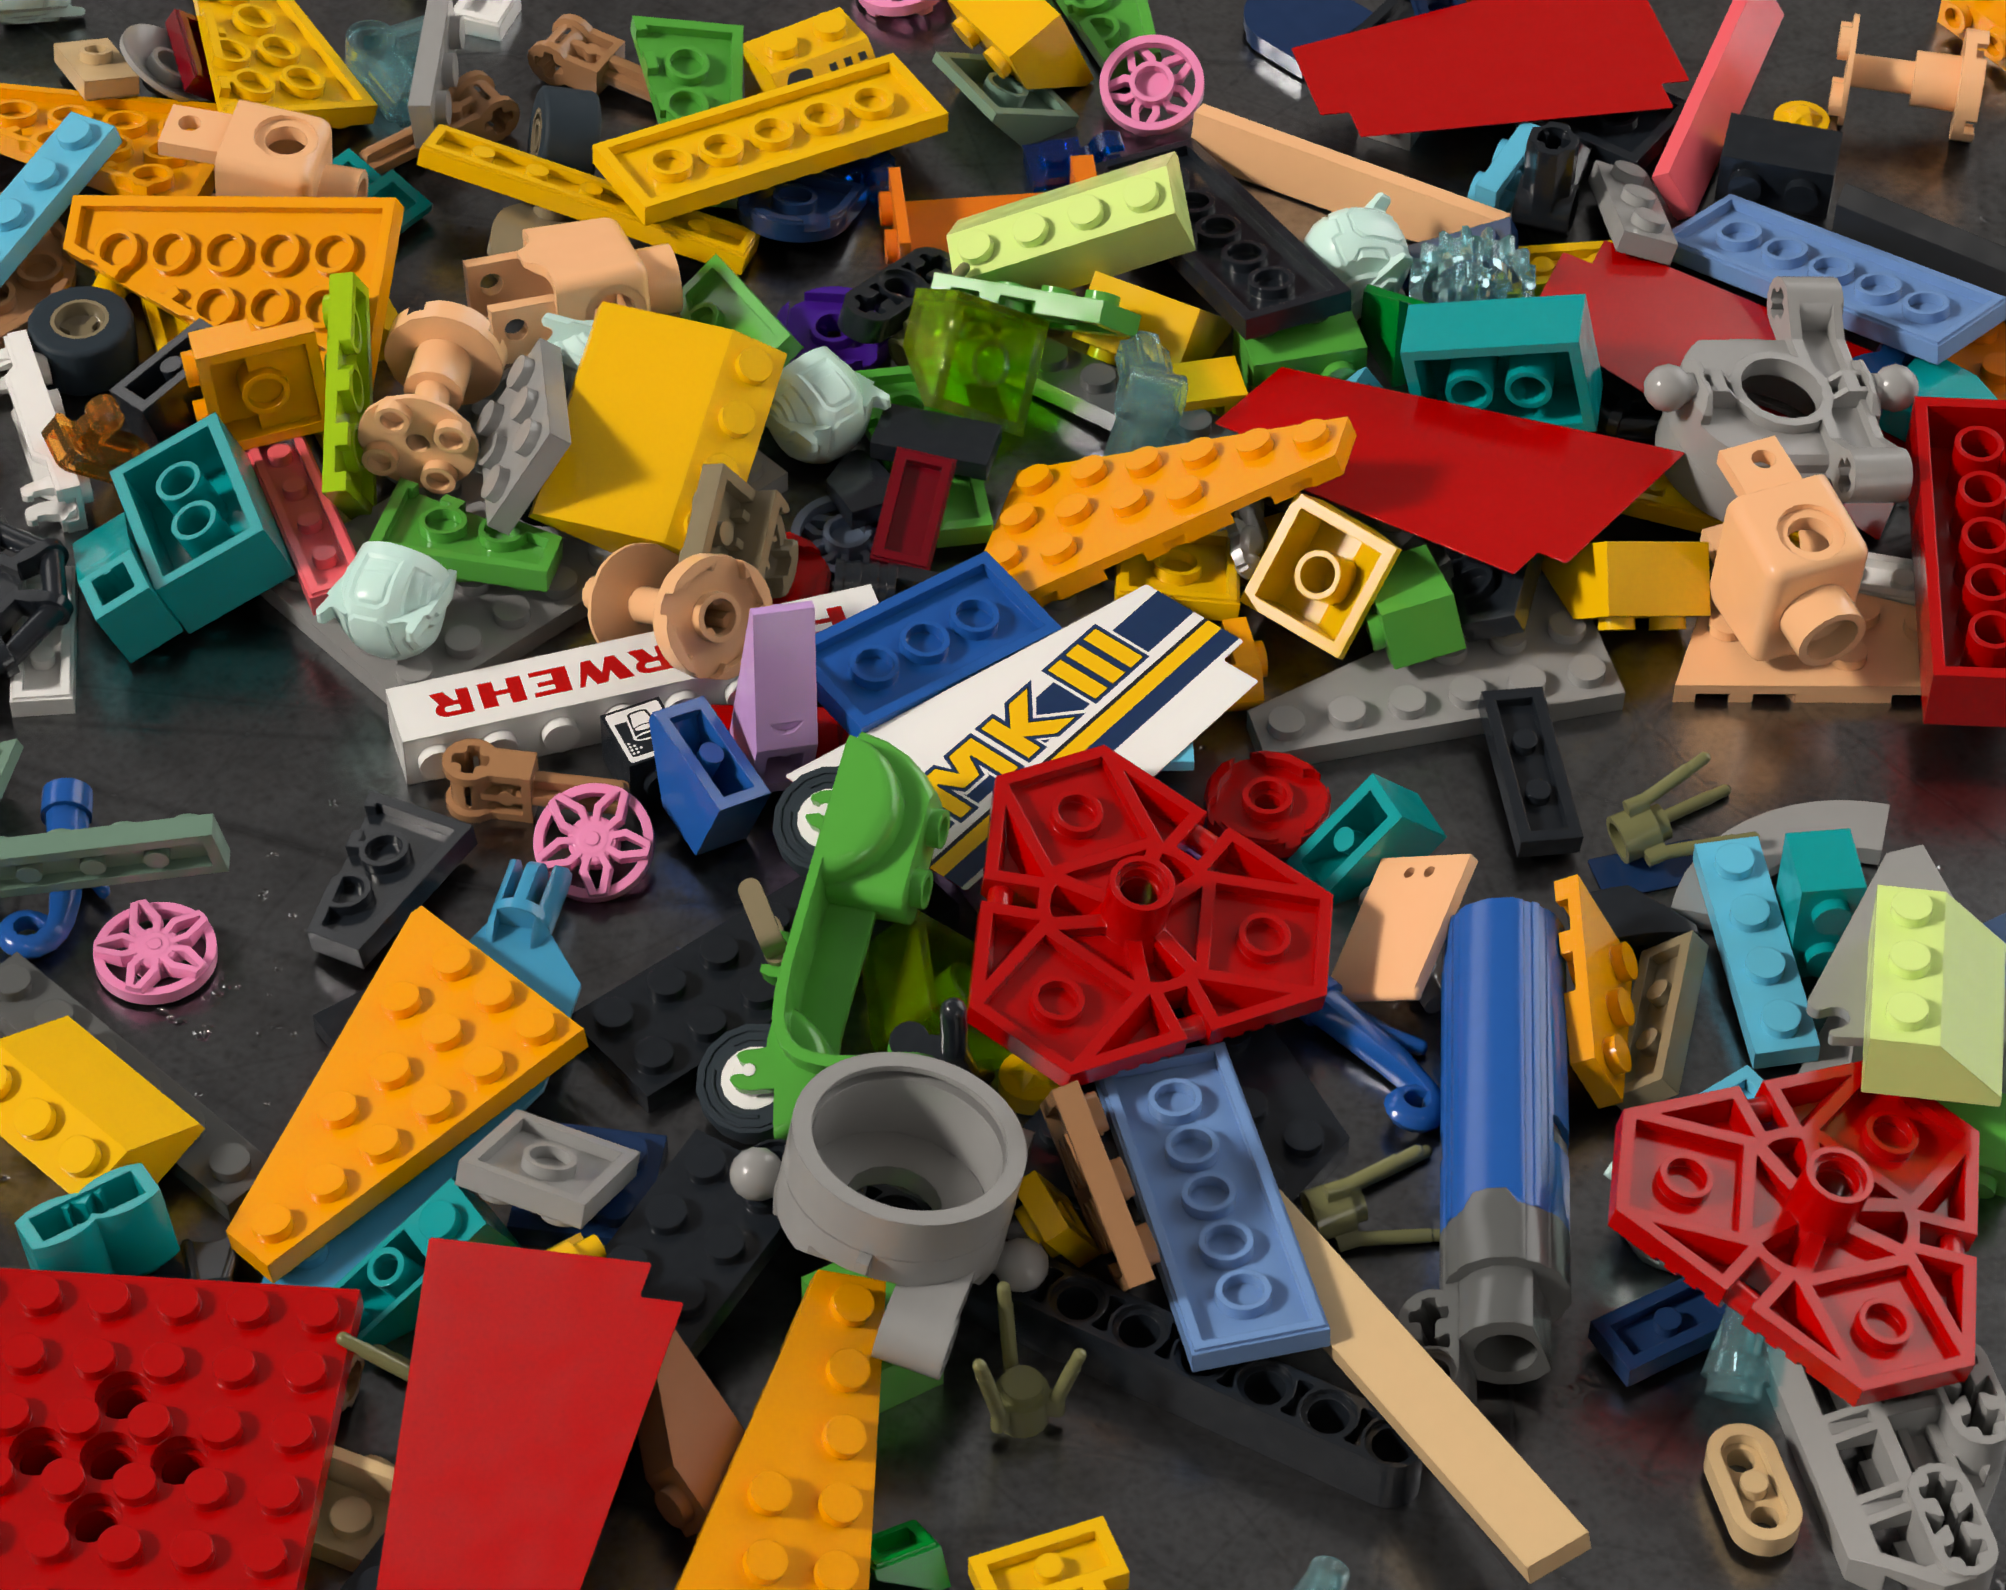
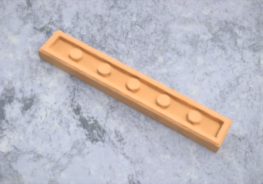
[1191,103,1511,243]

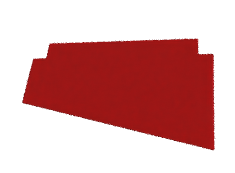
[1540,241,1906,540]

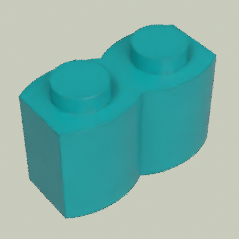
[15,1163,180,1276]

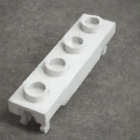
[0,329,94,533]

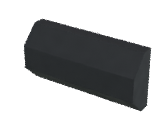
[1832,183,2006,297]

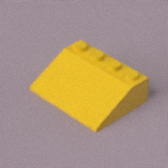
[528,301,787,556]

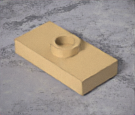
[54,38,140,102]

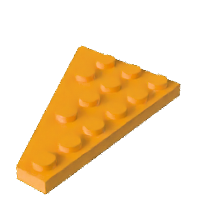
[0,83,218,196]
[63,195,405,388]
[984,416,1357,607]
[226,905,589,1284]

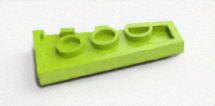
[322,272,377,520]

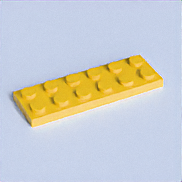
[592,53,949,226]

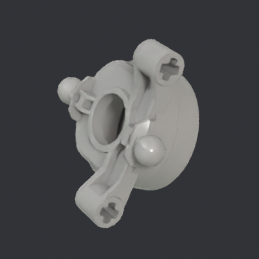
[1644,276,1919,522]
[730,1052,1049,1380]

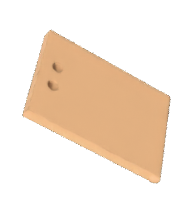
[1331,854,1478,1002]

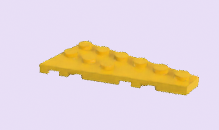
[193,0,378,129]

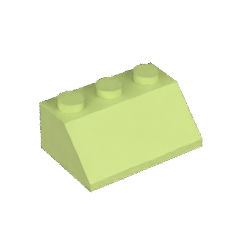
[1861,885,2006,1107]

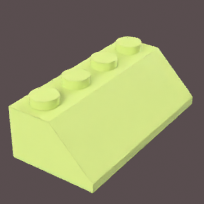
[946,151,1196,319]

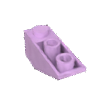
[729,600,818,792]

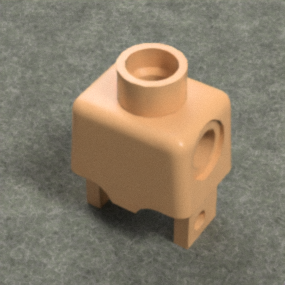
[158,99,368,197]
[462,217,683,365]
[1700,435,1868,666]

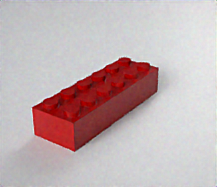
[1905,396,2006,727]

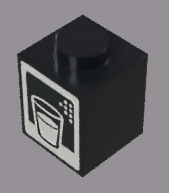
[600,696,665,806]

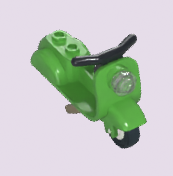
[696,732,995,1144]

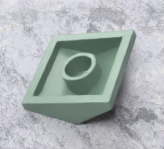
[932,51,1080,148]

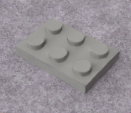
[476,338,571,536]

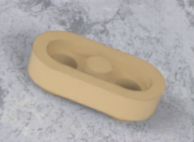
[1704,1423,1803,1557]

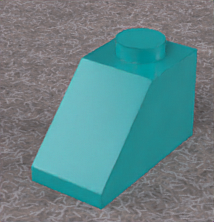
[1286,773,1447,905]

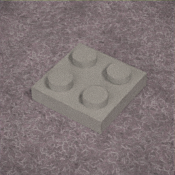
[455,1109,640,1229]

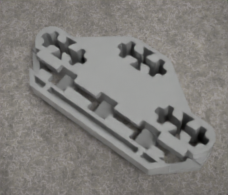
[1750,1334,2006,1590]

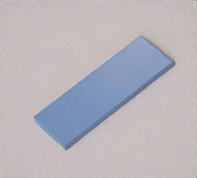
[1672,193,2006,365]
[1094,1042,1330,1373]

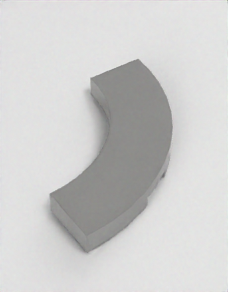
[1671,800,1890,931]

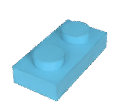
[1468,122,1540,213]

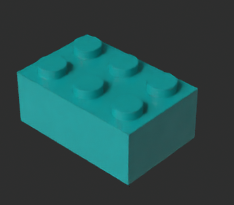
[1400,294,1603,432]
[109,412,297,634]

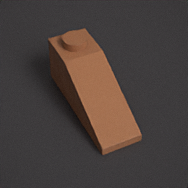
[637,1330,745,1538]

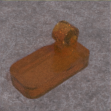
[41,394,151,484]

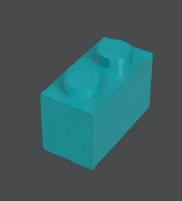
[1775,828,1867,977]

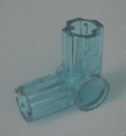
[345,15,456,128]
[1103,330,1188,456]

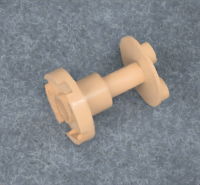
[1828,13,1990,143]
[358,300,507,494]
[582,543,773,680]

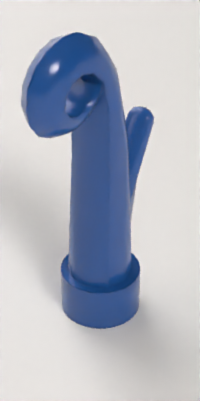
[0,778,111,960]
[1298,974,1441,1133]

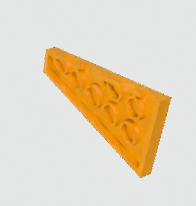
[674,1269,886,1590]

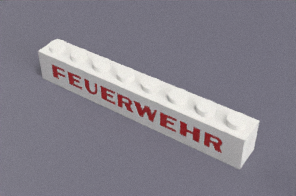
[385,584,879,786]

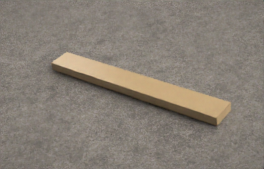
[1279,1190,1591,1584]

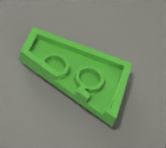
[680,254,804,368]
[929,272,1141,339]
[369,477,563,592]

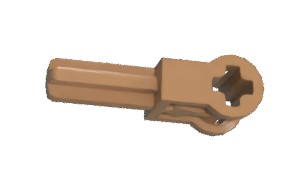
[527,13,652,103]
[359,70,520,175]
[442,738,630,823]

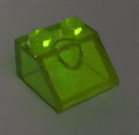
[902,288,1050,437]
[862,910,1012,1069]

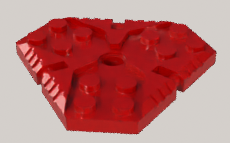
[967,745,1333,1086]
[1608,1061,1980,1407]

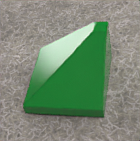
[870,1519,951,1590]

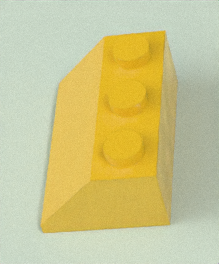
[0,1015,205,1194]

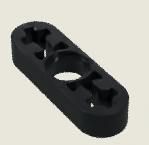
[837,247,952,344]

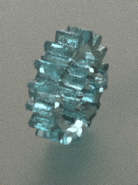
[1409,225,1536,303]

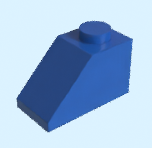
[649,696,771,856]

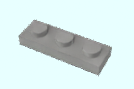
[408,0,465,148]
[1588,160,1678,265]

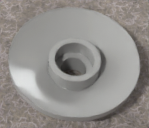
[120,24,213,103]

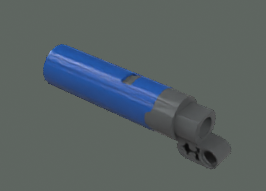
[1398,897,1572,1407]

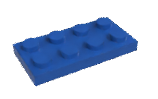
[815,551,1063,737]

